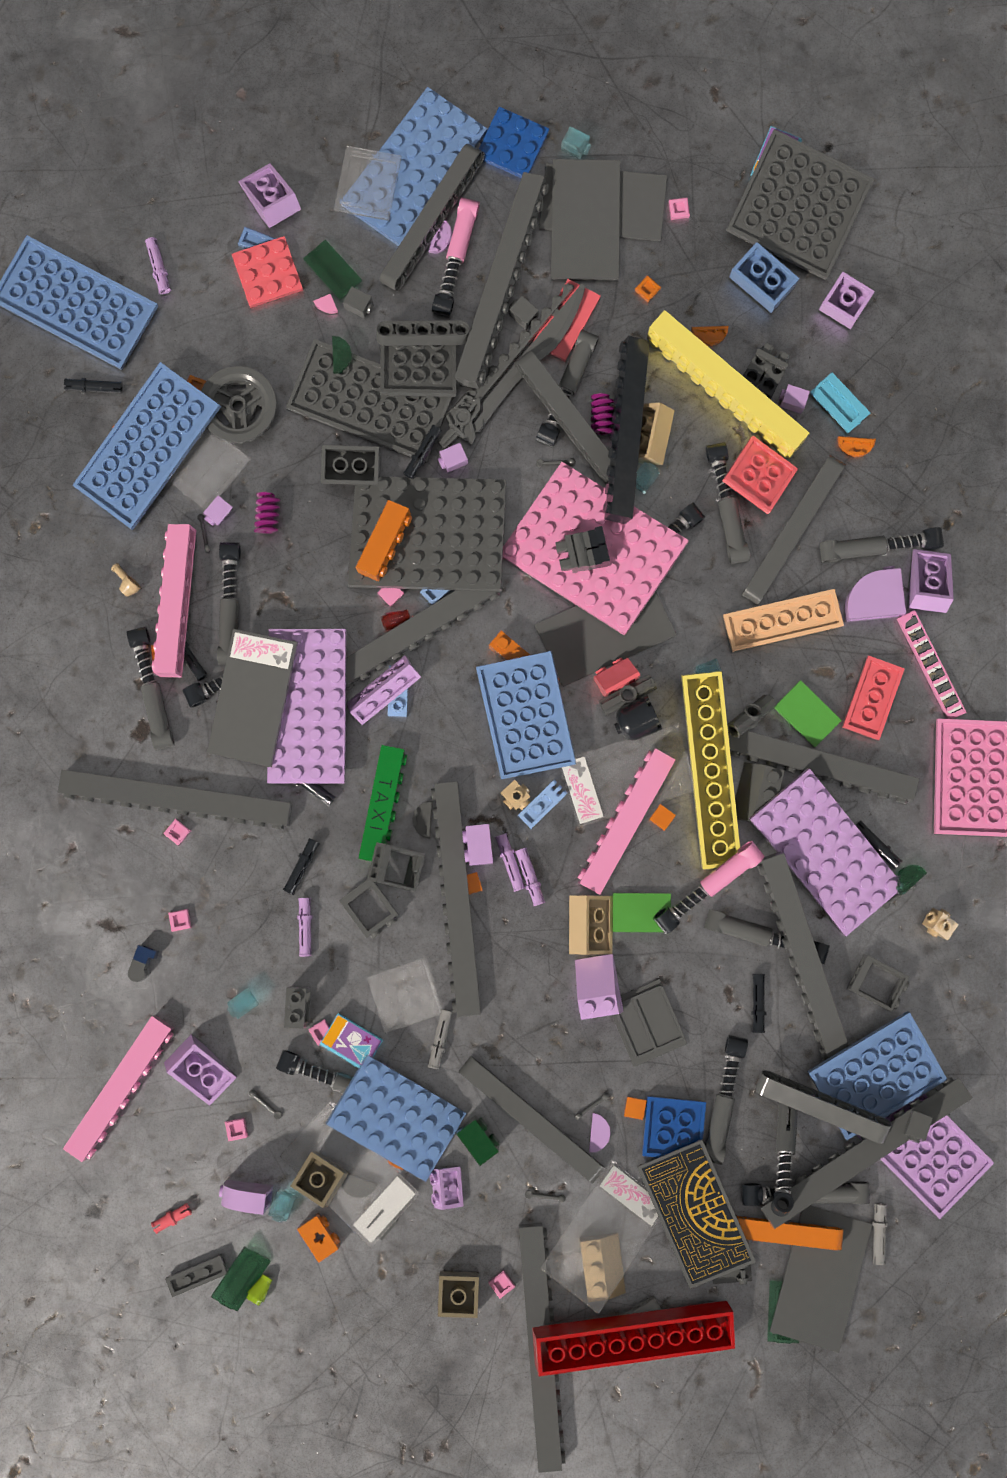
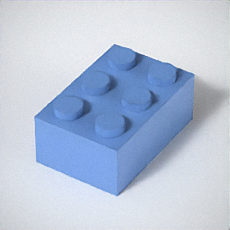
[729,242,800,313]

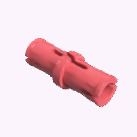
[151,1203,192,1234]

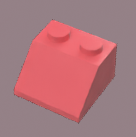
[593,657,640,698]

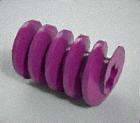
[590,393,615,436]
[254,492,280,534]

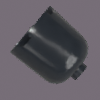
[614,695,663,741]

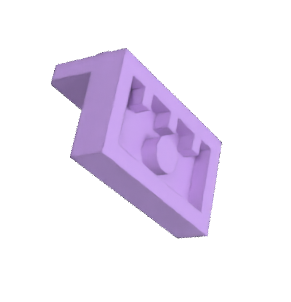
[430,1166,464,1210]

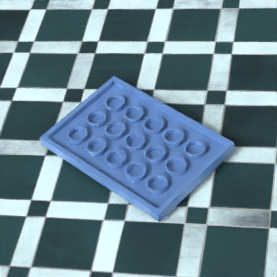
[476,651,577,780]
[807,1011,948,1140]
[326,1054,467,1182]

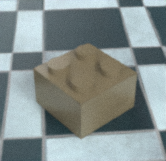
[290,1151,349,1208]
[438,1271,479,1318]

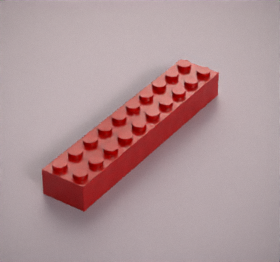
[532,1301,735,1377]

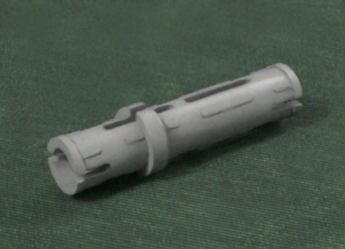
[427,1009,453,1070]
[872,1203,888,1265]

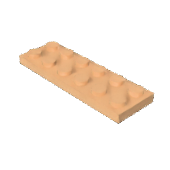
[723,589,844,652]

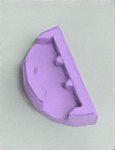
[429,220,453,254]
[589,1113,610,1153]

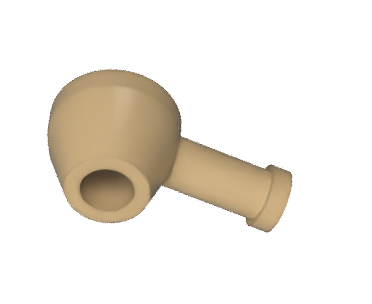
[111,563,141,597]

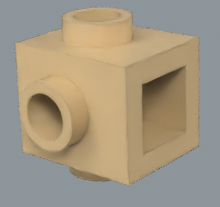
[501,780,530,810]
[922,908,959,940]

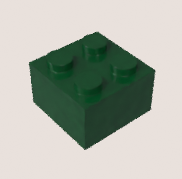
[456,1115,500,1166]

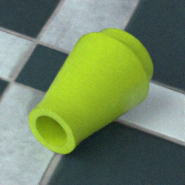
[246,1274,273,1306]

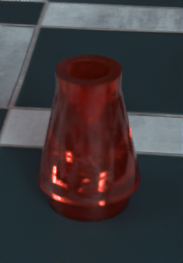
[381,609,410,630]

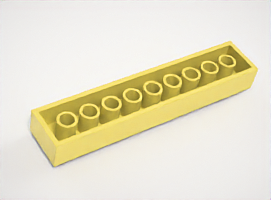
[647,310,809,459]
[681,671,740,869]

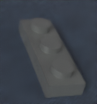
[165,1254,228,1297]

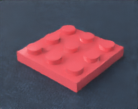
[232,236,303,308]
[722,436,798,514]

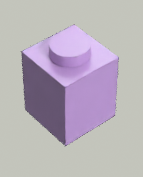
[779,384,810,414]
[438,443,468,473]
[203,495,233,526]

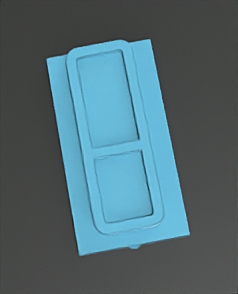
[810,372,870,433]

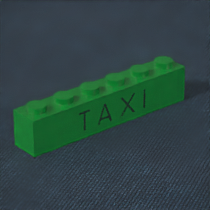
[358,745,408,862]

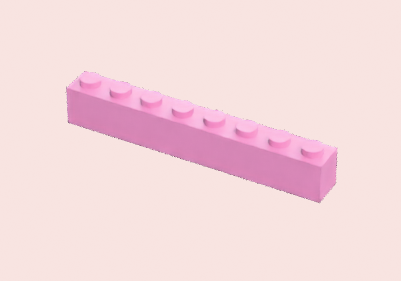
[152,524,196,677]
[577,748,675,895]
[63,1015,174,1162]

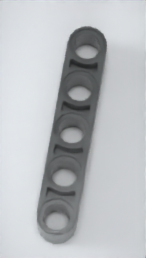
[376,320,469,346]

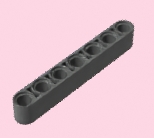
[755,1070,892,1144]

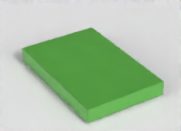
[774,680,842,748]
[613,893,671,932]

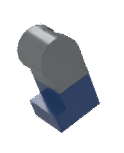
[128,945,159,982]

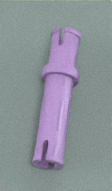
[145,237,171,294]
[495,833,526,892]
[515,848,545,906]
[297,898,313,957]

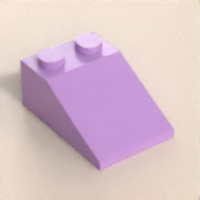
[238,163,301,228]
[908,549,954,613]
[575,954,623,1020]
[164,1035,237,1106]

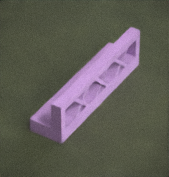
[347,656,421,725]

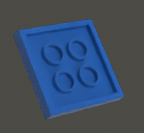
[479,107,549,178]
[642,1096,706,1158]

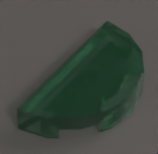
[332,336,352,374]
[896,865,927,895]

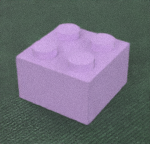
[819,272,875,330]
[462,824,493,866]

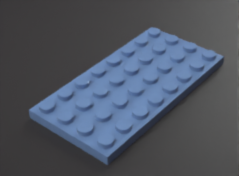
[340,87,487,246]
[0,235,158,370]
[72,362,221,530]

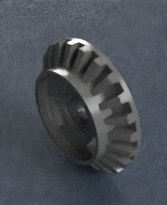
[201,366,277,444]

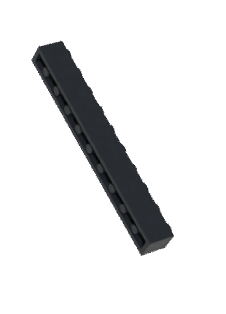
[603,336,650,524]

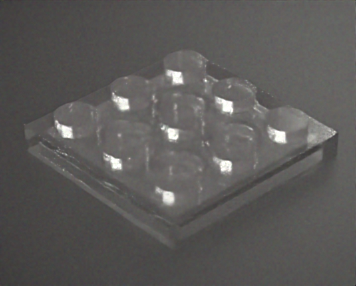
[367,959,440,1034]

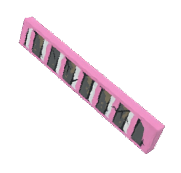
[897,610,967,719]

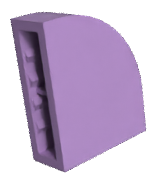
[844,566,906,622]
[219,1180,273,1215]

